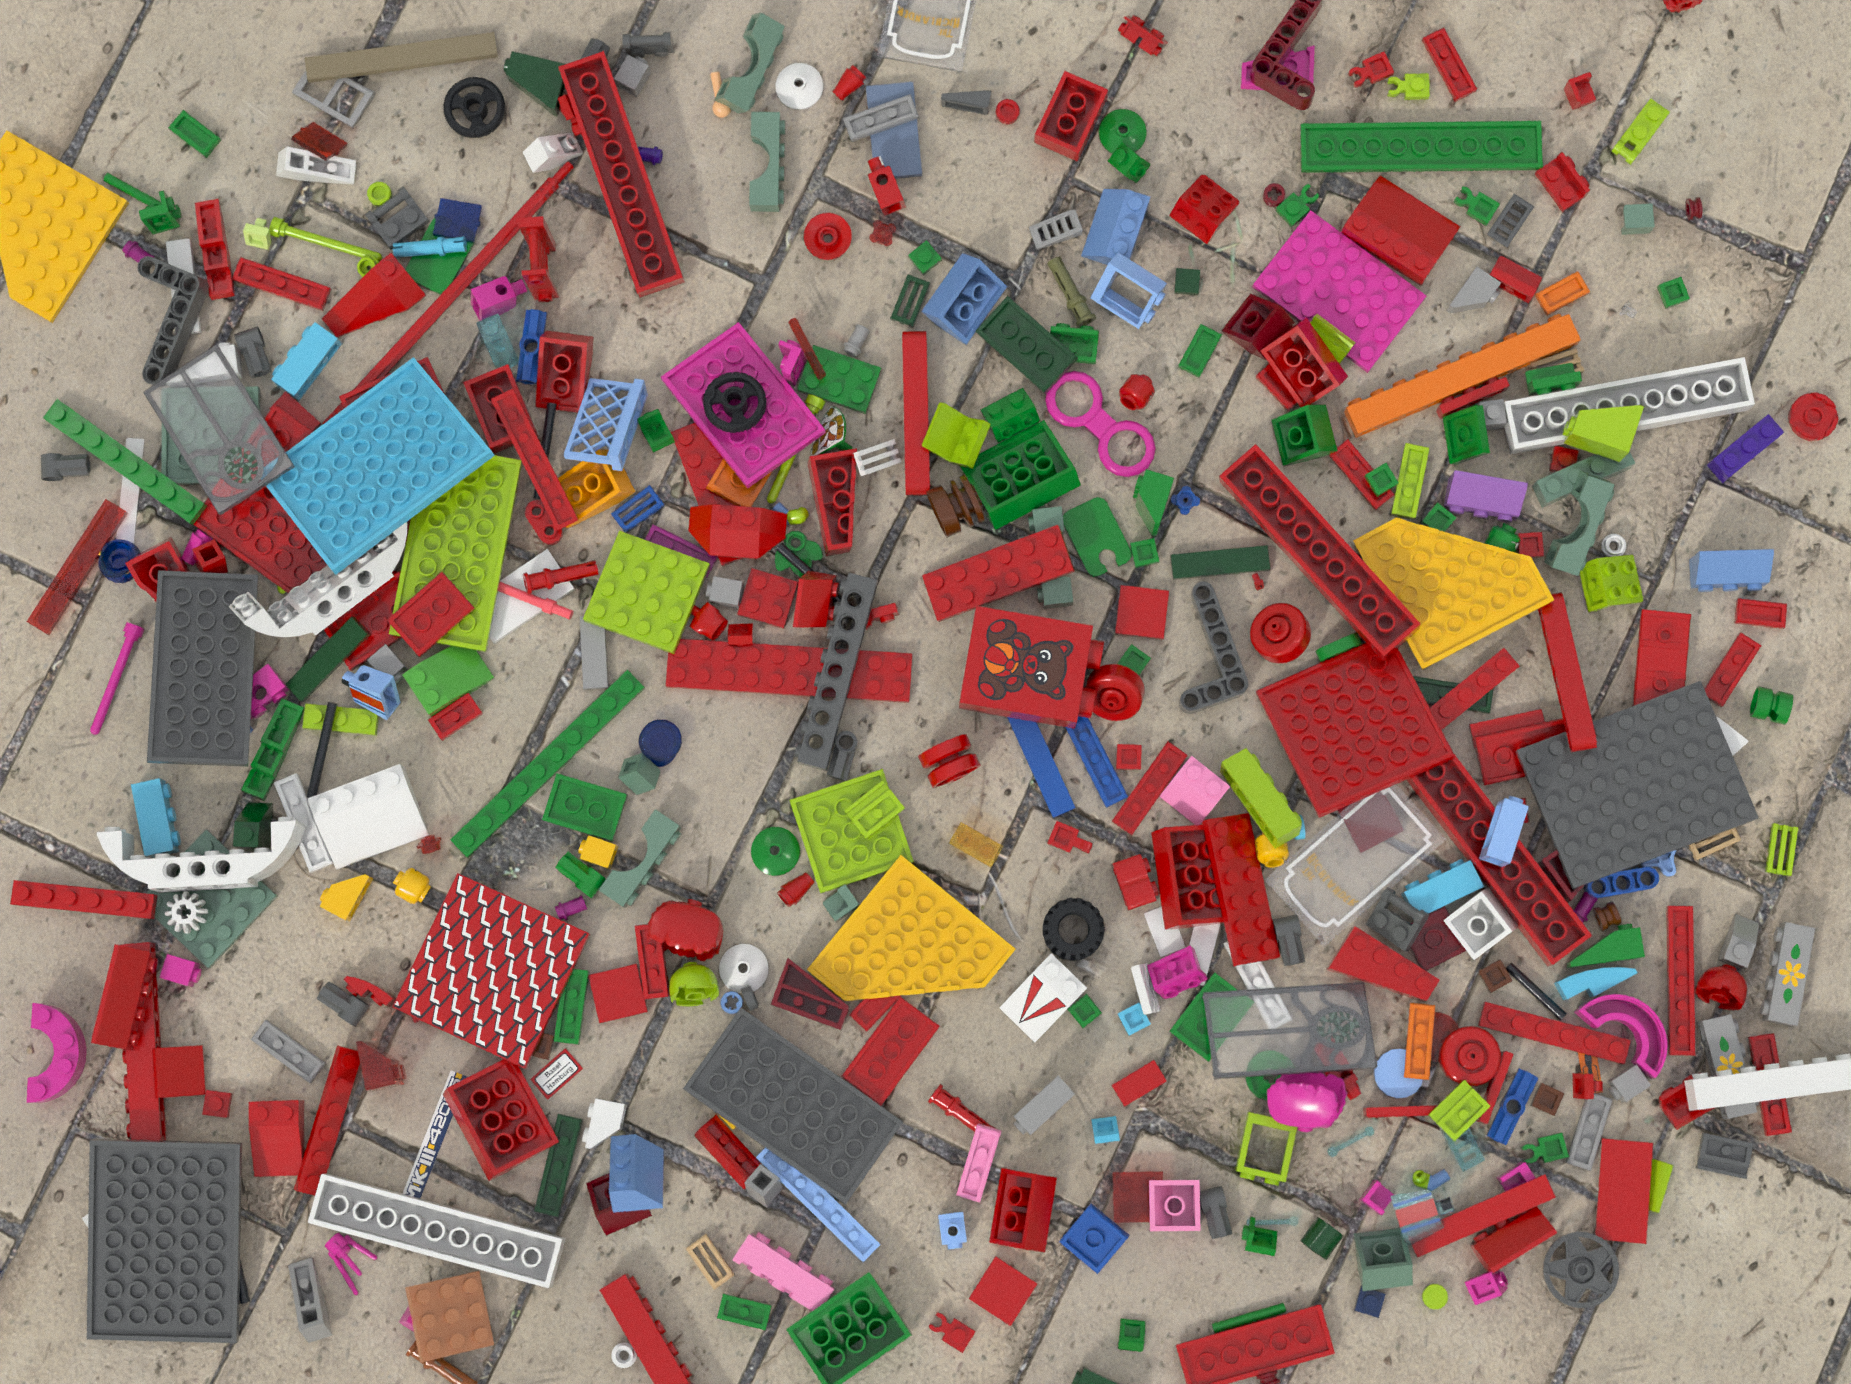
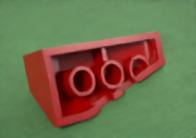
[322,253,426,338]
[125,537,190,602]

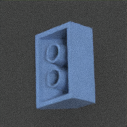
[1081,189,1150,265]
[921,253,1007,345]
[1689,549,1774,592]
[609,1134,664,1212]

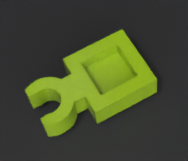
[1387,73,1430,100]

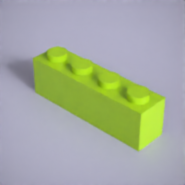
[1220,748,1302,848]

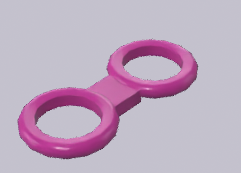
[1045,371,1156,477]

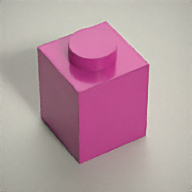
[159,954,202,987]

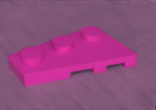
[1240,45,1315,90]

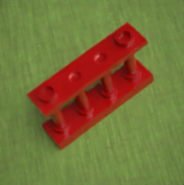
[519,216,559,302]

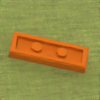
[1404,1003,1435,1080]

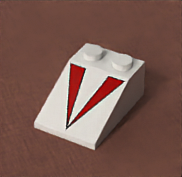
[1000,953,1087,1042]

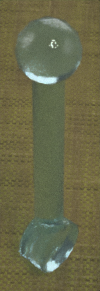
[1327,1126,1374,1157]
[1246,1216,1299,1226]

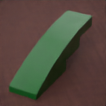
[241,698,304,801]

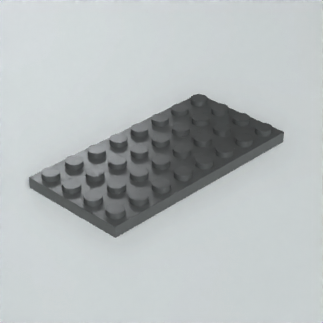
[147,570,258,767]
[683,1008,903,1205]

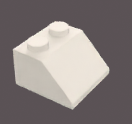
[1443,887,1519,960]

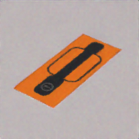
[1578,1053,1603,1094]

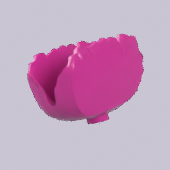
[1267,1072,1347,1132]

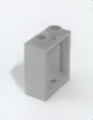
[1013,1076,1075,1135]

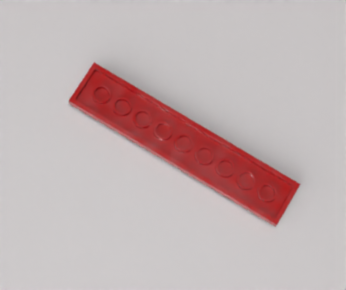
[666,639,913,703]

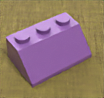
[1444,470,1528,523]

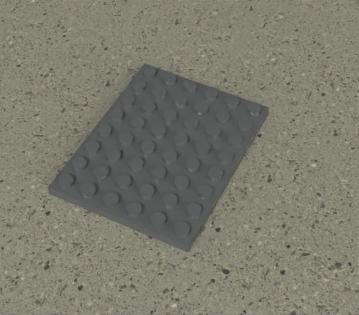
[1516,681,1759,889]
[87,1139,242,1343]

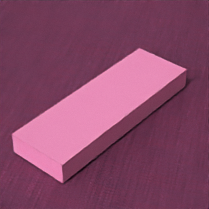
[956,1124,1001,1203]

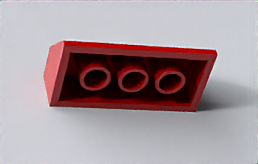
[91,944,157,1050]

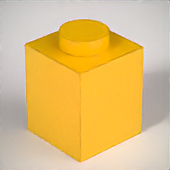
[578,835,618,870]

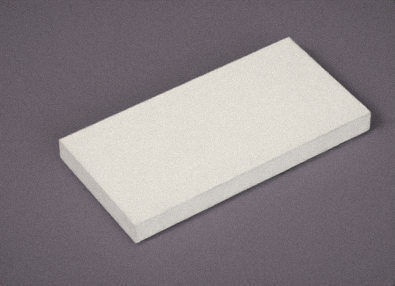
[489,549,575,644]

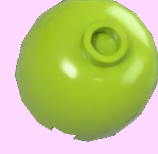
[669,962,719,1007]

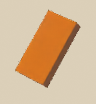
[1535,271,1590,316]

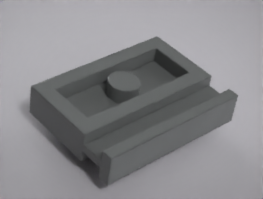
[1695,1133,1753,1179]

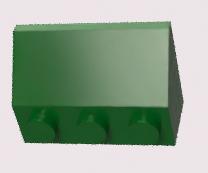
[1133,469,1174,537]

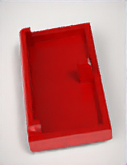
[1633,609,1691,706]

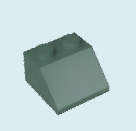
[1354,1228,1413,1291]

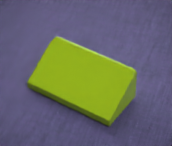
[1649,1159,1673,1213]

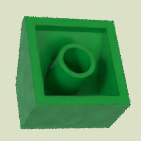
[1271,405,1338,466]

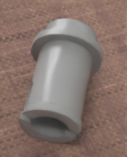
[843,324,870,357]

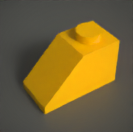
[319,874,374,922]

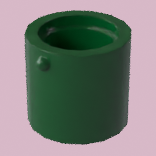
[1300,1217,1344,1260]

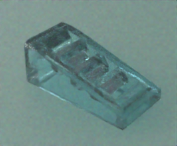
[1438,1127,1485,1172]

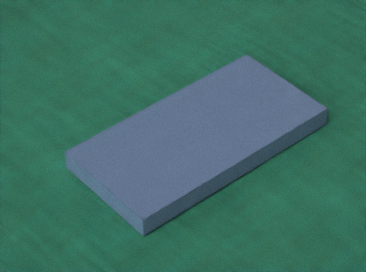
[866,82,922,179]

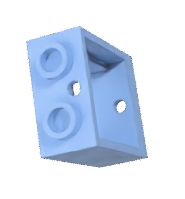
[1090,252,1167,329]
[1479,796,1529,867]

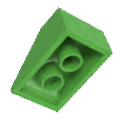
[402,646,494,717]

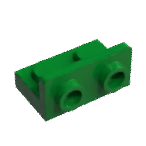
[139,190,182,235]

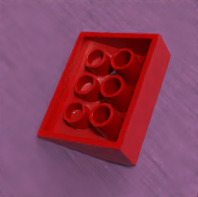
[1341,175,1461,286]
[1151,825,1224,930]
[442,1059,559,1181]

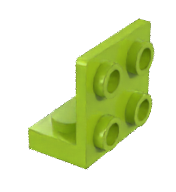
[922,402,991,469]
[1580,555,1643,612]

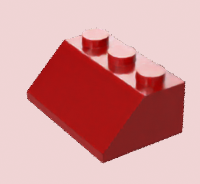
[1260,317,1348,407]
[989,1168,1057,1252]
[1470,1206,1557,1273]

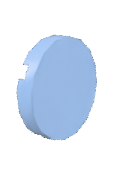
[1374,1049,1423,1098]

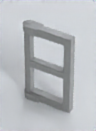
[292,70,375,128]

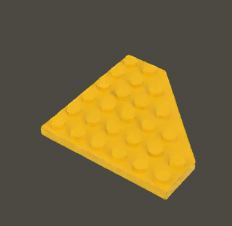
[0,130,129,323]
[1353,517,1554,670]
[807,855,1016,1001]

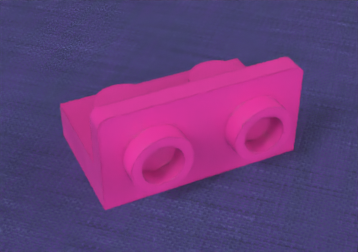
[778,340,807,387]
[1147,945,1207,999]

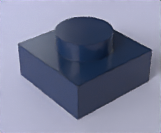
[1354,1286,1386,1318]

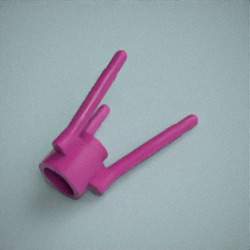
[325,1233,377,1295]

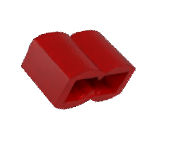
[1112,854,1159,911]

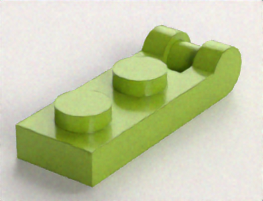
[1611,98,1670,165]

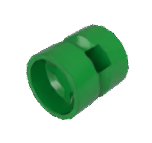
[1750,686,1793,725]

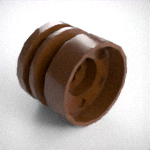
[926,475,985,538]

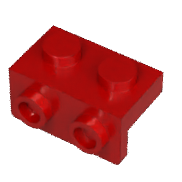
[1659,1073,1716,1130]

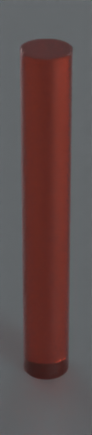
[788,318,826,379]

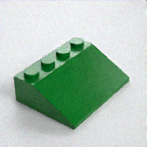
[960,420,1081,530]
[786,1272,913,1384]

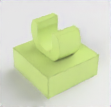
[243,218,272,250]

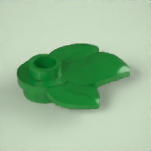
[775,531,823,577]

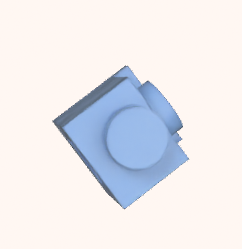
[938,1211,967,1249]

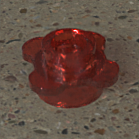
[869,220,896,246]
[416,835,442,854]

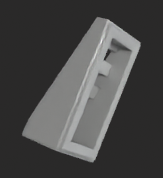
[1029,209,1082,250]

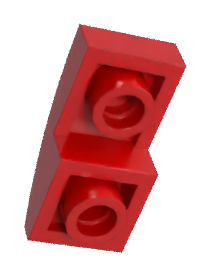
[343,976,396,1007]

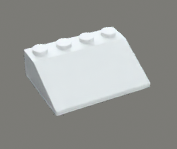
[307,764,429,870]

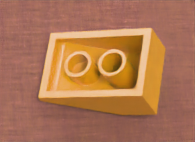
[558,449,636,528]

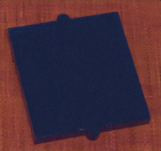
[433,198,482,243]

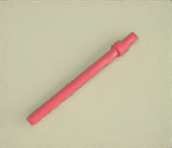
[498,582,574,620]

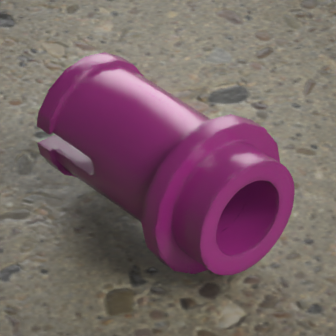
[122,240,155,263]
[1572,892,1598,923]
[555,895,588,921]

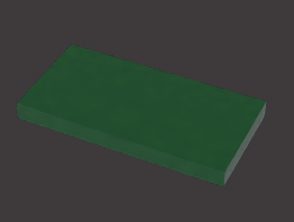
[975,296,1078,395]

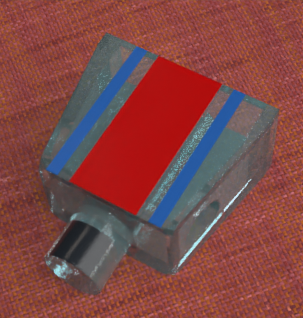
[1390,1190,1455,1246]

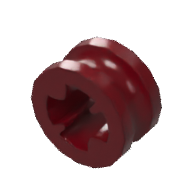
[1263,183,1285,207]
[1685,197,1703,220]
[1256,1370,1281,1384]

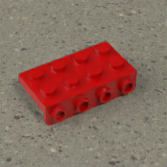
[324,571,402,671]

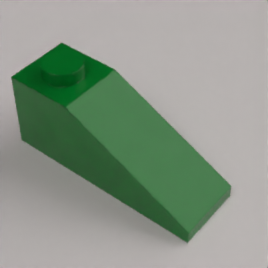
[1566,924,1645,968]

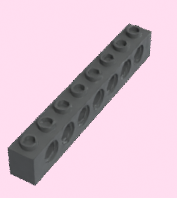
[794,573,878,771]

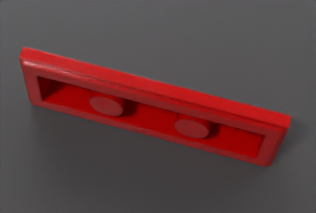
[694,1114,762,1189]

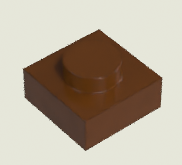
[1478,959,1513,993]
[532,1033,554,1060]
[1530,1083,1565,1116]

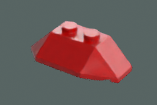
[688,504,787,559]

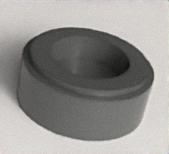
[740,985,759,1011]

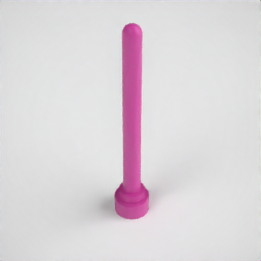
[90,622,145,735]

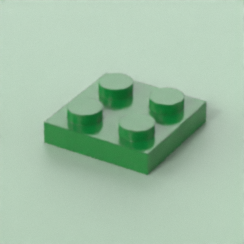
[1443,405,1490,464]

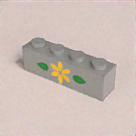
[1760,922,1815,1027]
[1697,1014,1759,1119]

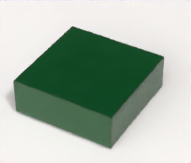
[1174,268,1200,295]

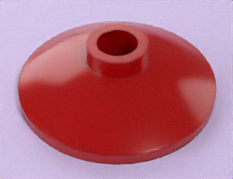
[804,213,852,260]

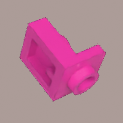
[1464,1270,1508,1305]

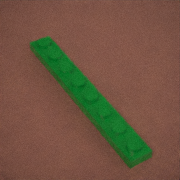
[43,399,207,525]

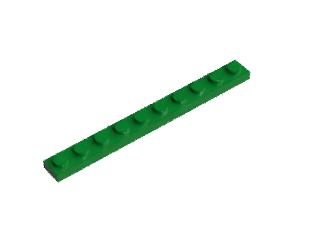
[450,670,645,858]

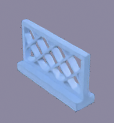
[564,378,648,471]

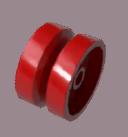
[918,734,981,788]

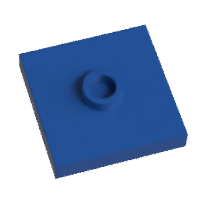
[1059,1203,1130,1274]

